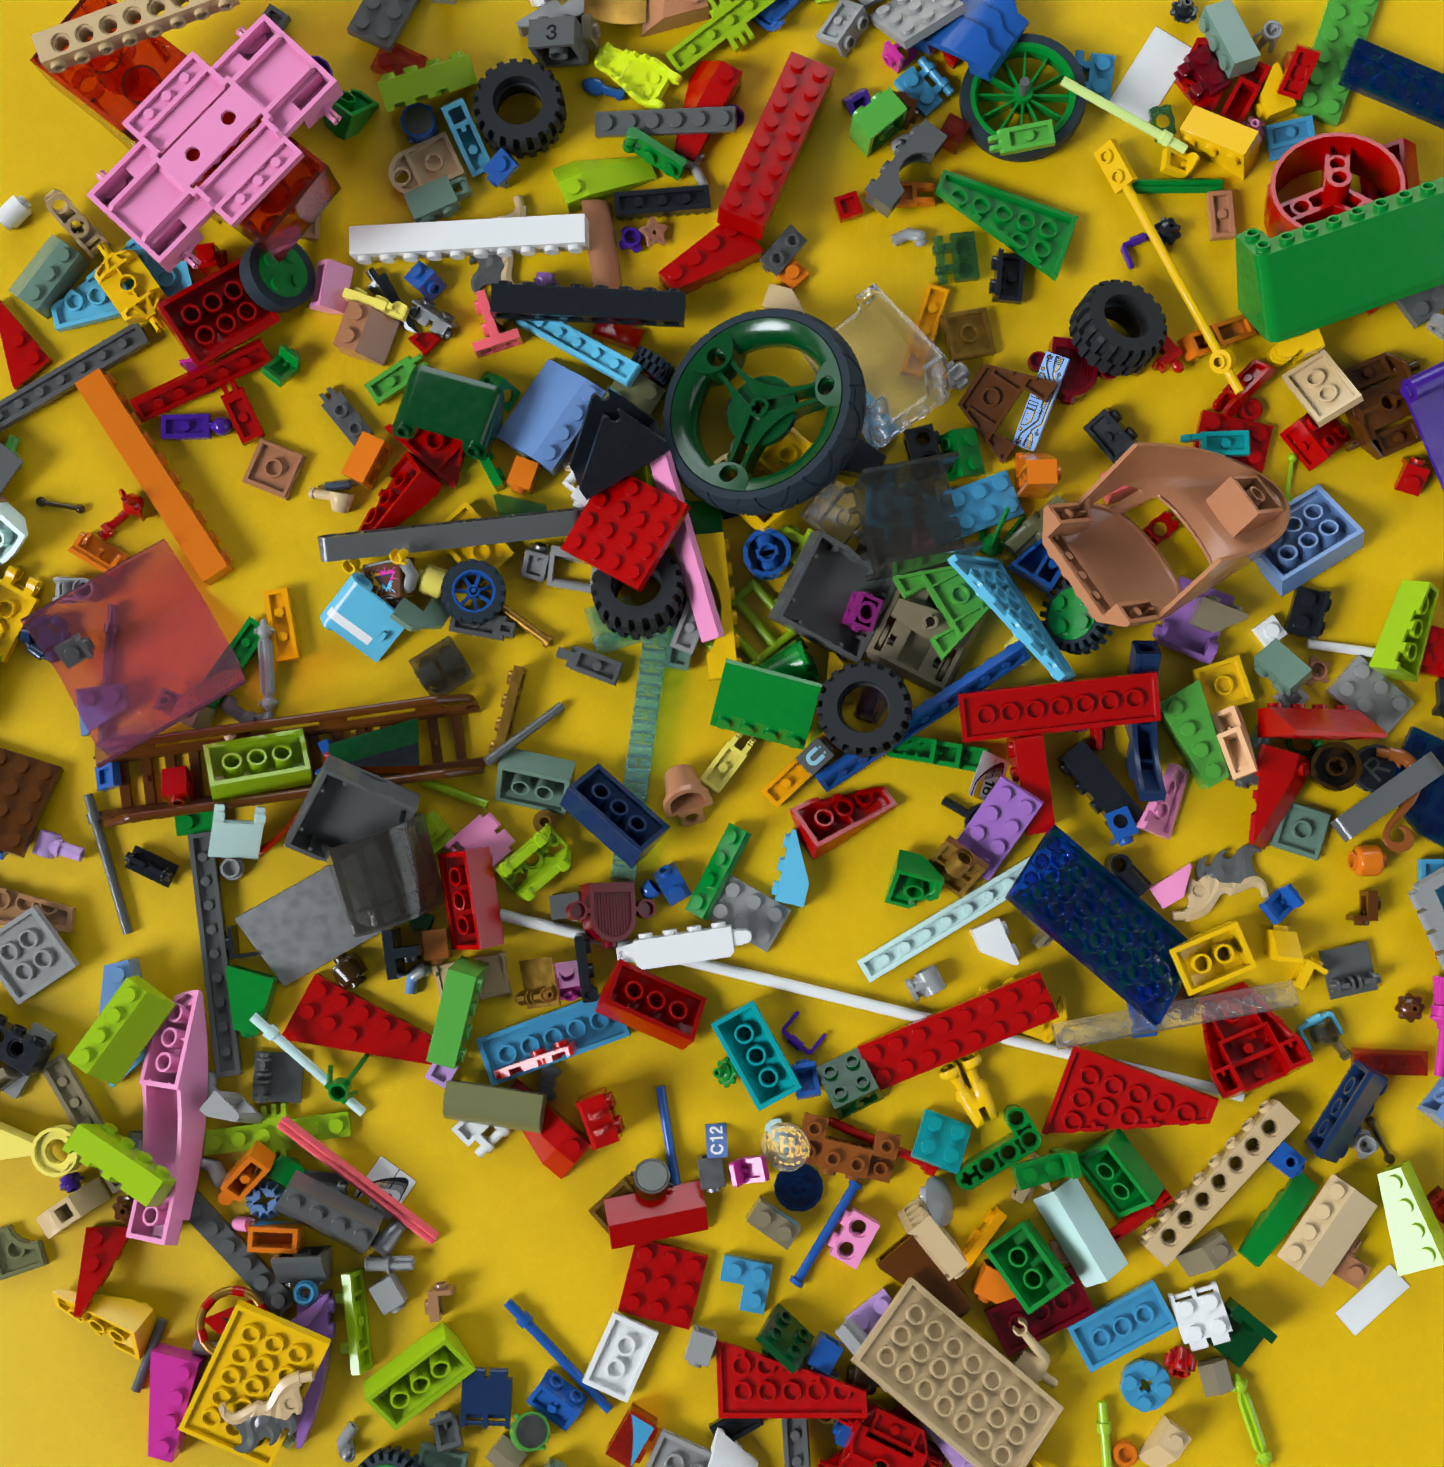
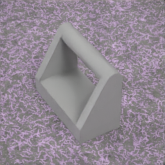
[547,545,598,593]
[199,1090,263,1124]

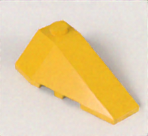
[52,1289,156,1360]

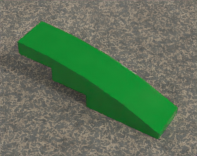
[886,736,990,772]
[1237,1172,1318,1267]

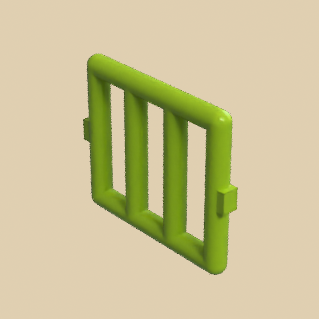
[699,579,797,666]

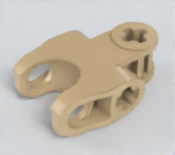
[44,189,111,259]

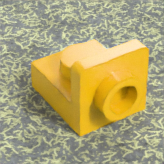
[1287,957,1329,990]

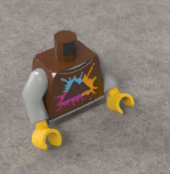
[342,548,419,608]

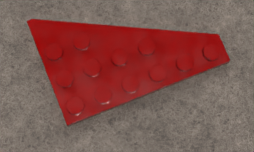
[1041,1043,1219,1135]

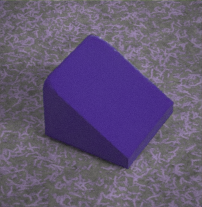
[842,88,871,117]

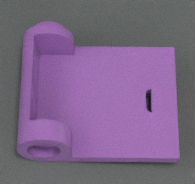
[1152,576,1235,665]

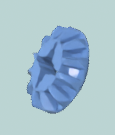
[246,1179,284,1220]

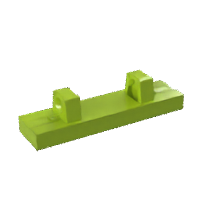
[335,1268,373,1375]

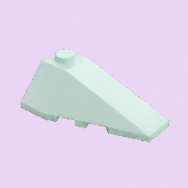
[0,502,28,566]

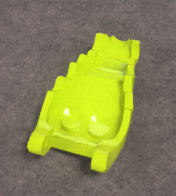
[594,42,682,110]

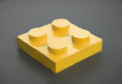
[1191,655,1255,715]

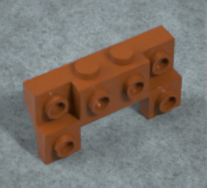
[793,1112,902,1183]

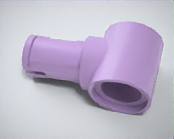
[32,829,85,862]

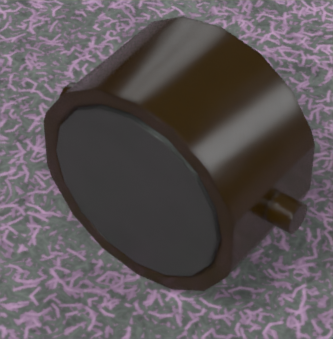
[630,1158,674,1201]

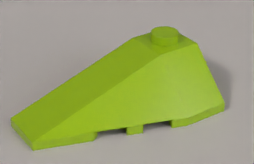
[552,157,657,214]

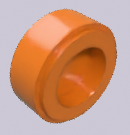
[1111,1439,1138,1467]

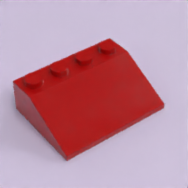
[156,258,281,369]
[1257,703,1387,740]

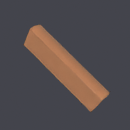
[581,199,622,289]

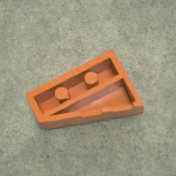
[1014,451,1062,499]

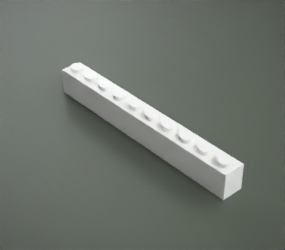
[349,213,589,265]

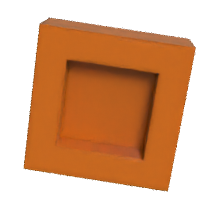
[776,258,809,291]

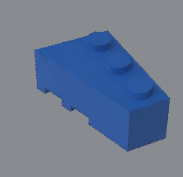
[1006,538,1061,594]

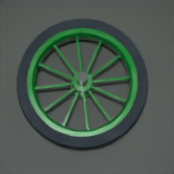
[959,33,1086,162]

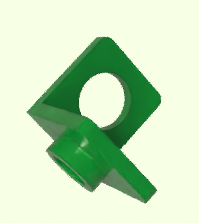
[479,371,521,412]

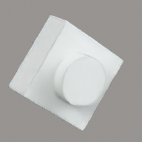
[1251,615,1287,648]

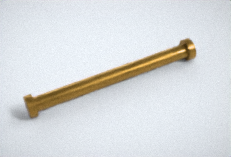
[458,576,555,649]

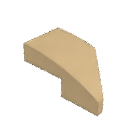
[762,284,805,314]

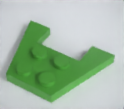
[892,566,990,661]

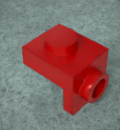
[1393,456,1430,496]

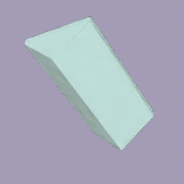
[1033,1178,1128,1288]

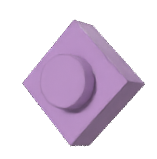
[425,1063,459,1088]

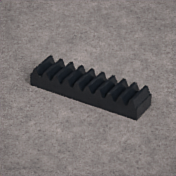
[614,185,711,221]

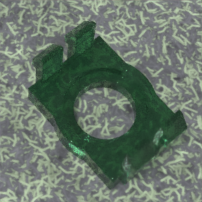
[1149,104,1176,143]

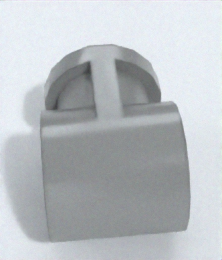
[904,964,946,1002]

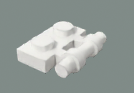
[451,1121,511,1158]

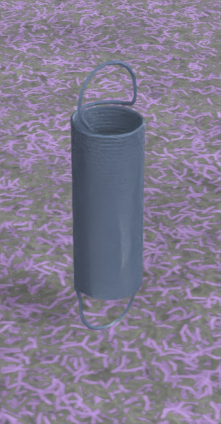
[318,480,357,491]

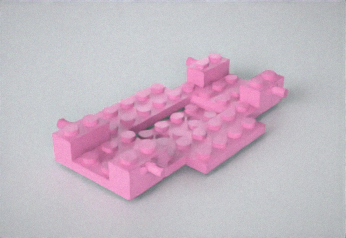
[87,14,344,273]

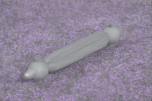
[254,619,279,712]

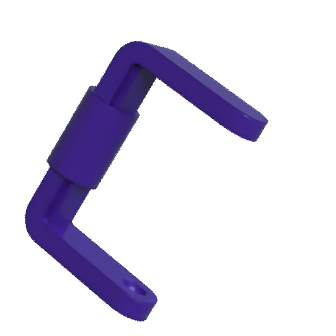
[1120,233,1150,270]
[781,1010,827,1055]

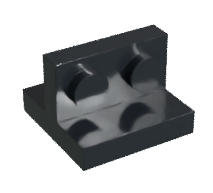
[381,927,424,980]

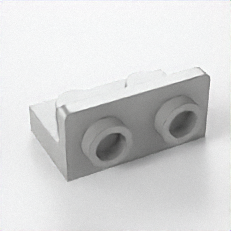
[816,0,870,58]

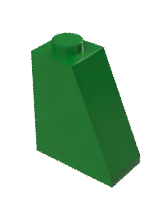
[225,964,279,1039]

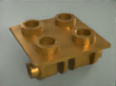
[514,956,561,1009]

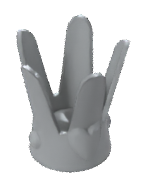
[1253,20,1282,53]

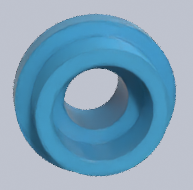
[293,1280,319,1306]

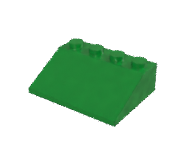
[710,658,822,750]

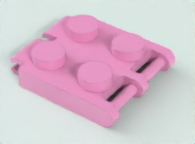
[444,812,516,868]

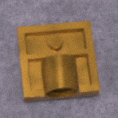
[928,835,989,898]

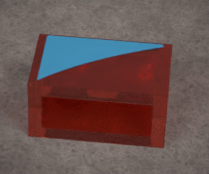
[605,1402,659,1467]

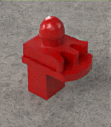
[1152,335,1184,374]

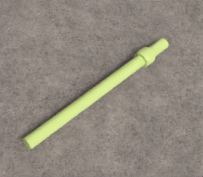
[1060,76,1188,154]

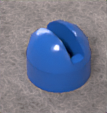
[640,878,661,900]

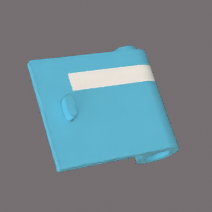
[320,572,404,663]

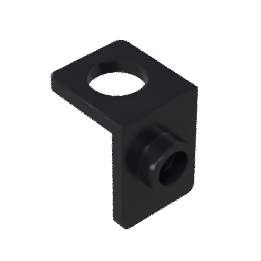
[225,925,260,959]

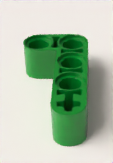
[953,1104,1042,1190]

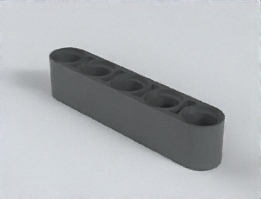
[1330,751,1444,842]

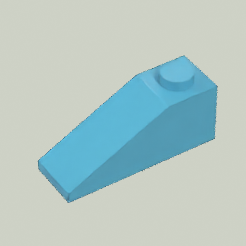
[440,97,490,177]

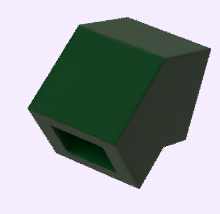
[407,910,436,932]

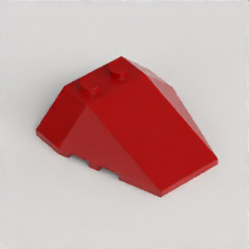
[1198,981,1313,1100]

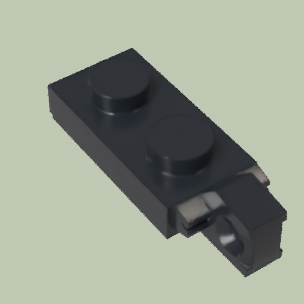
[574,933,598,1003]

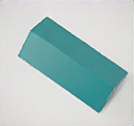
[711,1000,802,1111]

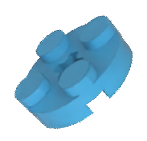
[1120,1358,1172,1412]

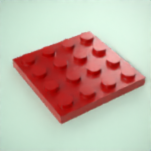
[560,475,691,592]

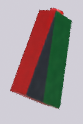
[323,719,420,774]

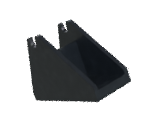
[569,386,671,500]

